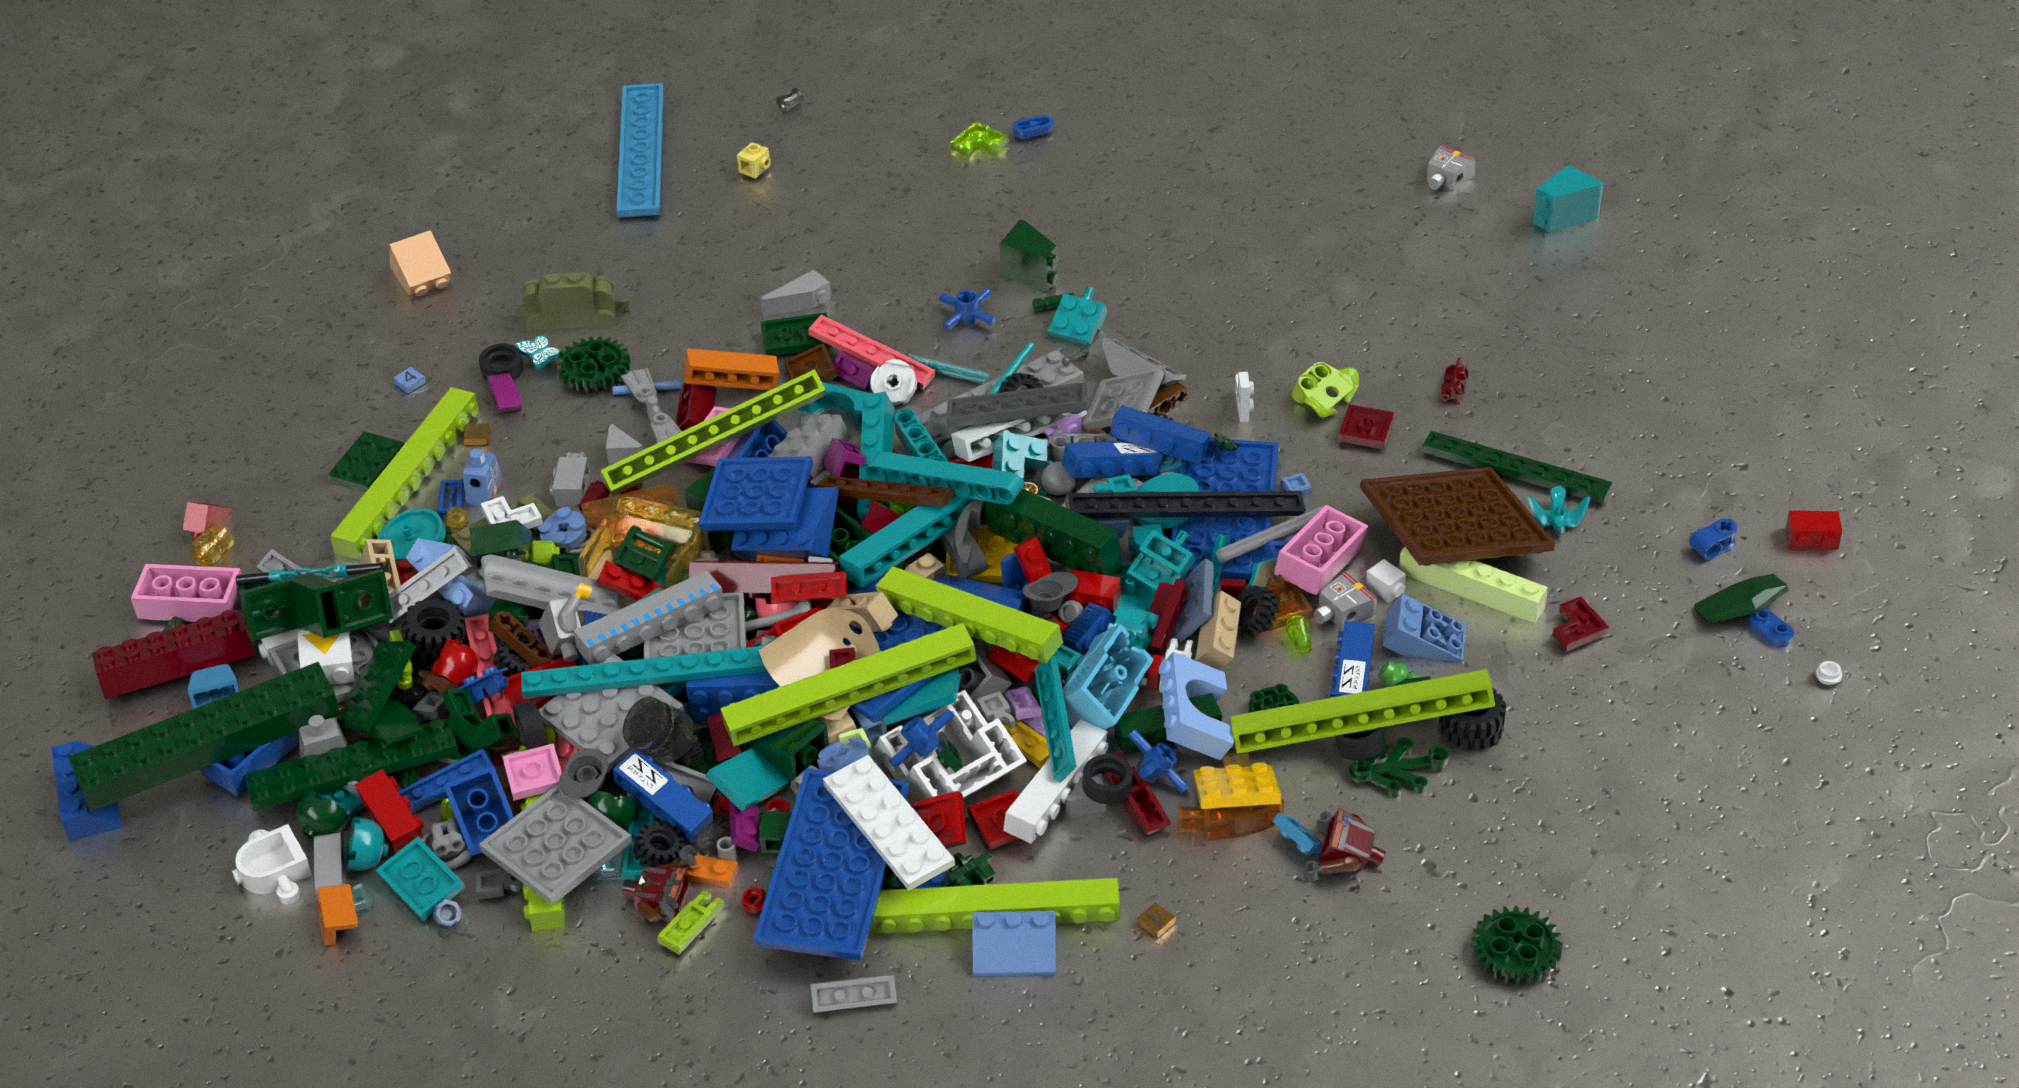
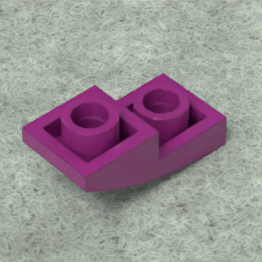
[487,373,522,413]

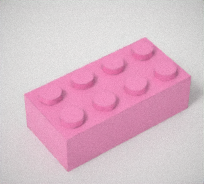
[1274,505,1368,596]
[131,564,242,622]

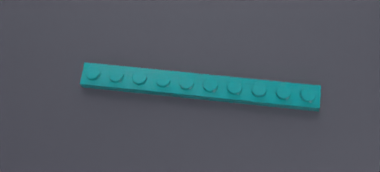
[521,646,768,699]

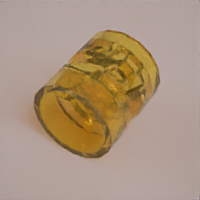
[188,523,235,567]

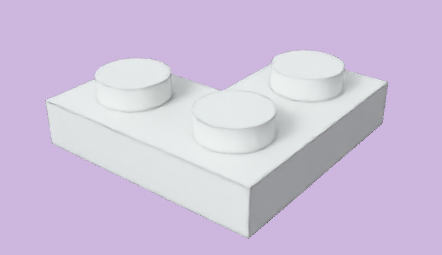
[1235,372,1254,422]
[481,496,543,529]

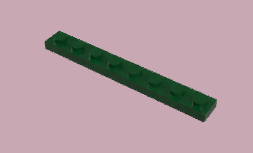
[1422,431,1612,504]

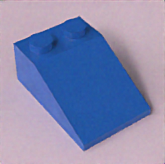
[443,765,514,857]

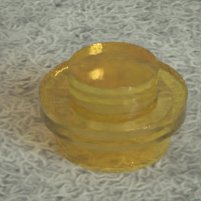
[445,506,470,530]

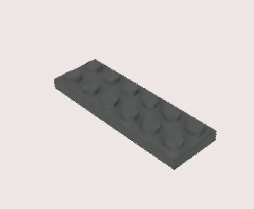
[946,382,1088,429]

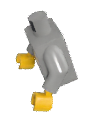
[539,583,592,662]

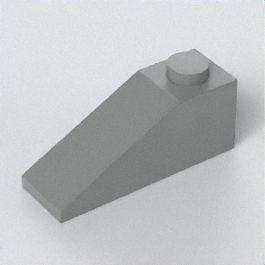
[760,270,831,317]

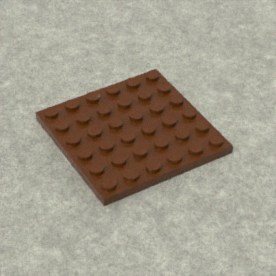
[1360,467,1555,566]

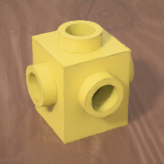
[737,142,770,179]

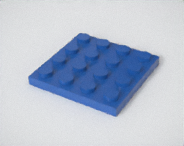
[698,456,813,531]

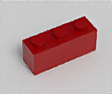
[354,769,424,854]

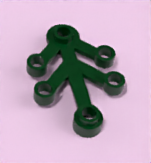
[1348,738,1449,798]

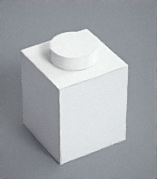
[1366,559,1406,603]

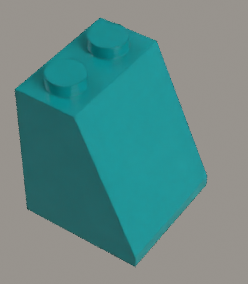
[1533,165,1604,232]

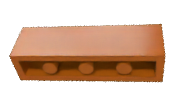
[683,348,779,390]

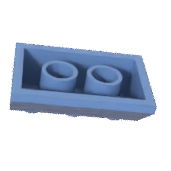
[972,911,1056,976]

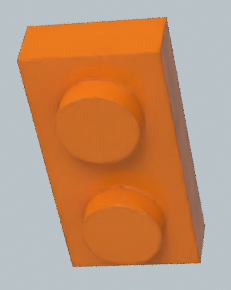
[686,854,739,889]

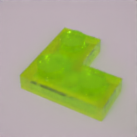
[950,122,1009,156]

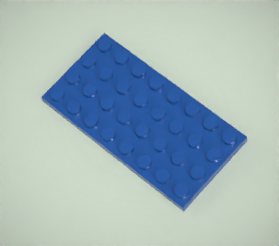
[1171,438,1279,580]
[753,768,909,961]

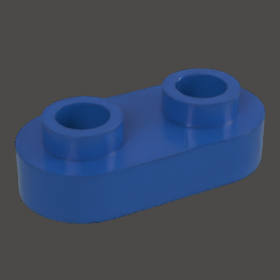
[1013,115,1054,139]
[1748,609,1794,648]

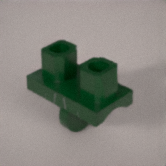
[946,852,996,887]

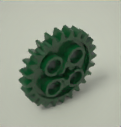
[556,336,631,392]
[1471,906,1563,985]

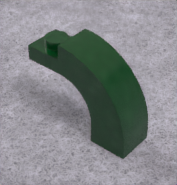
[442,688,519,748]

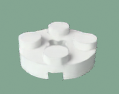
[870,359,917,406]

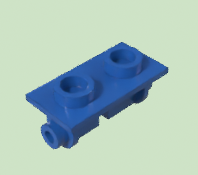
[456,666,508,704]

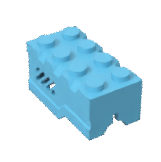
[1062,624,1154,730]

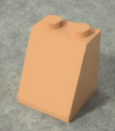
[389,230,451,298]

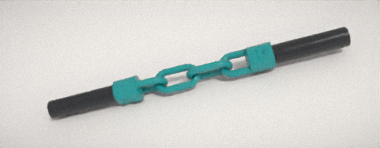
[236,563,384,585]

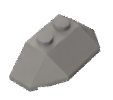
[1101,338,1186,391]

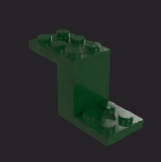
[240,569,393,641]

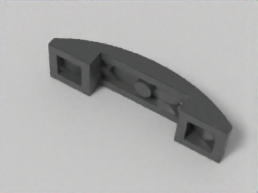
[953,499,984,580]

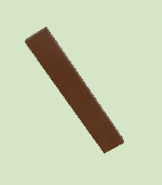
[815,476,955,507]

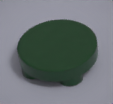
[1249,683,1300,713]

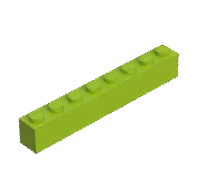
[876,566,1063,663]

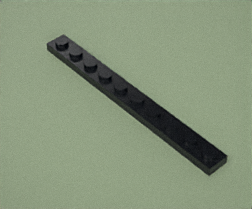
[1066,491,1306,518]

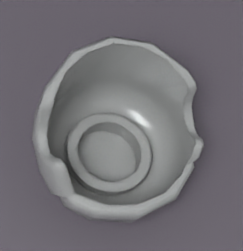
[1041,461,1077,496]

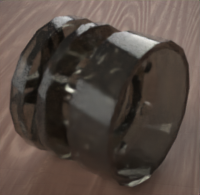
[623,696,694,763]

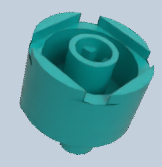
[1107,603,1158,651]

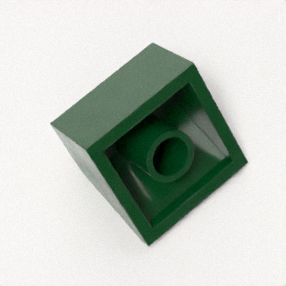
[469,520,532,562]

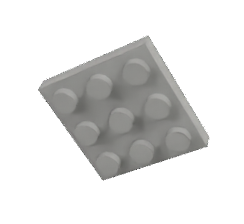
[1081,367,1164,431]

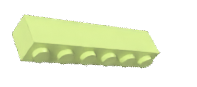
[1399,546,1548,624]

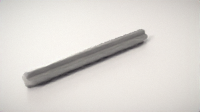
[1216,507,1323,562]

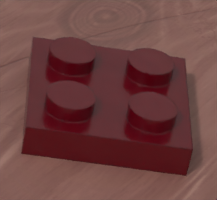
[1338,404,1394,449]

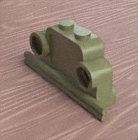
[513,272,630,331]

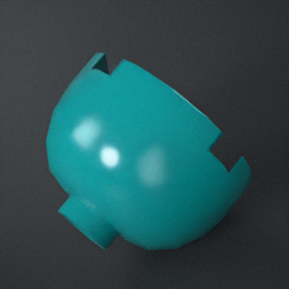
[345,817,389,871]

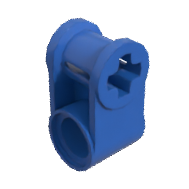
[1689,518,1737,561]

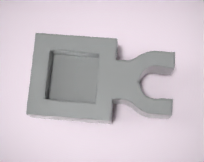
[976,691,1016,729]

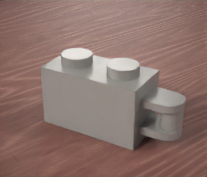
[550,452,590,506]

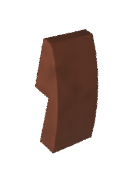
[417,670,461,694]

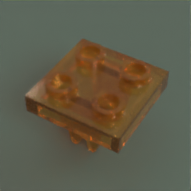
[1255,574,1314,631]

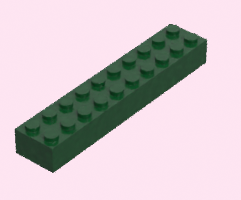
[68,662,341,812]

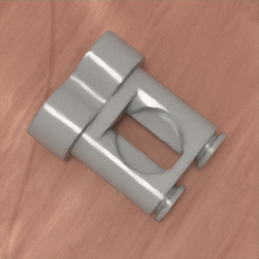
[431,818,465,857]

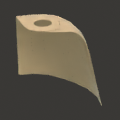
[759,607,880,721]

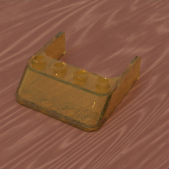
[580,495,704,588]

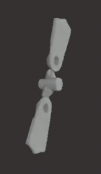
[621,368,682,443]

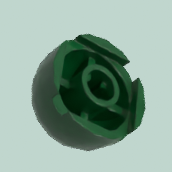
[295,790,351,840]
[585,791,638,830]

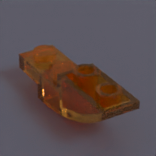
[1177,800,1284,840]

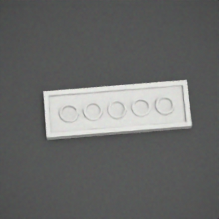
[823,755,955,891]

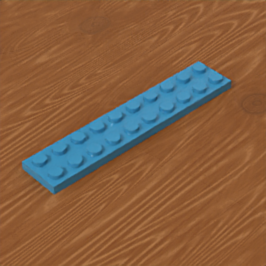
[617,83,664,218]

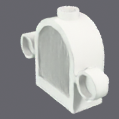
[232,824,312,905]

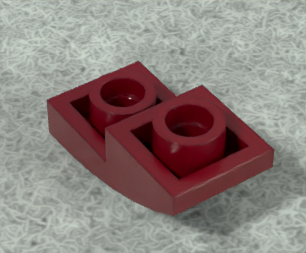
[707,713,743,764]

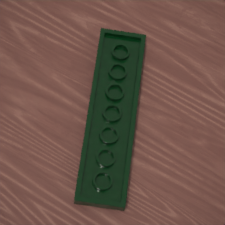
[244,718,459,812]

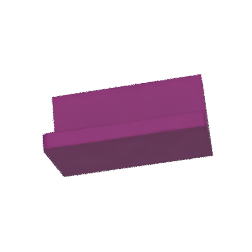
[834,351,876,390]
[823,437,866,477]

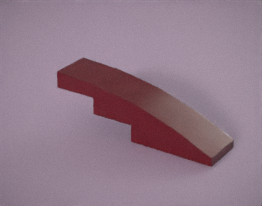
[1102,751,1171,835]

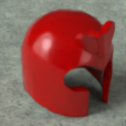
[431,638,479,686]

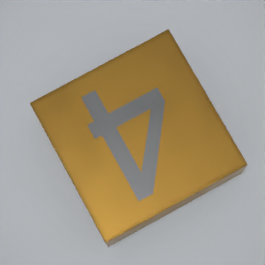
[463,423,490,445]
[1222,748,1250,768]
[1137,903,1176,939]

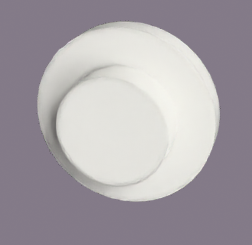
[1816,661,1842,685]

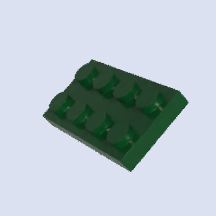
[336,641,417,733]

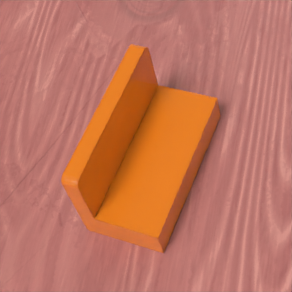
[317,884,358,946]

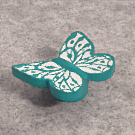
[515,335,560,369]

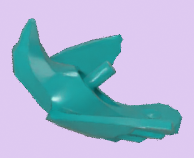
[1527,486,1591,534]

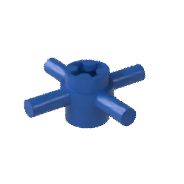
[939,288,996,330]
[889,709,955,768]
[1128,729,1189,793]

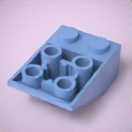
[1382,593,1467,662]

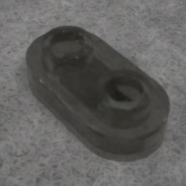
[696,813,731,857]

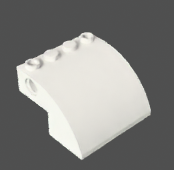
[874,690,1027,801]

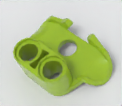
[1291,362,1359,418]

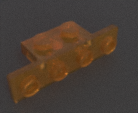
[582,482,679,527]

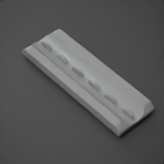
[481,554,621,616]

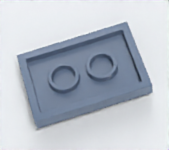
[1173,558,1214,643]

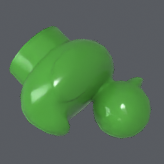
[1378,660,1419,688]

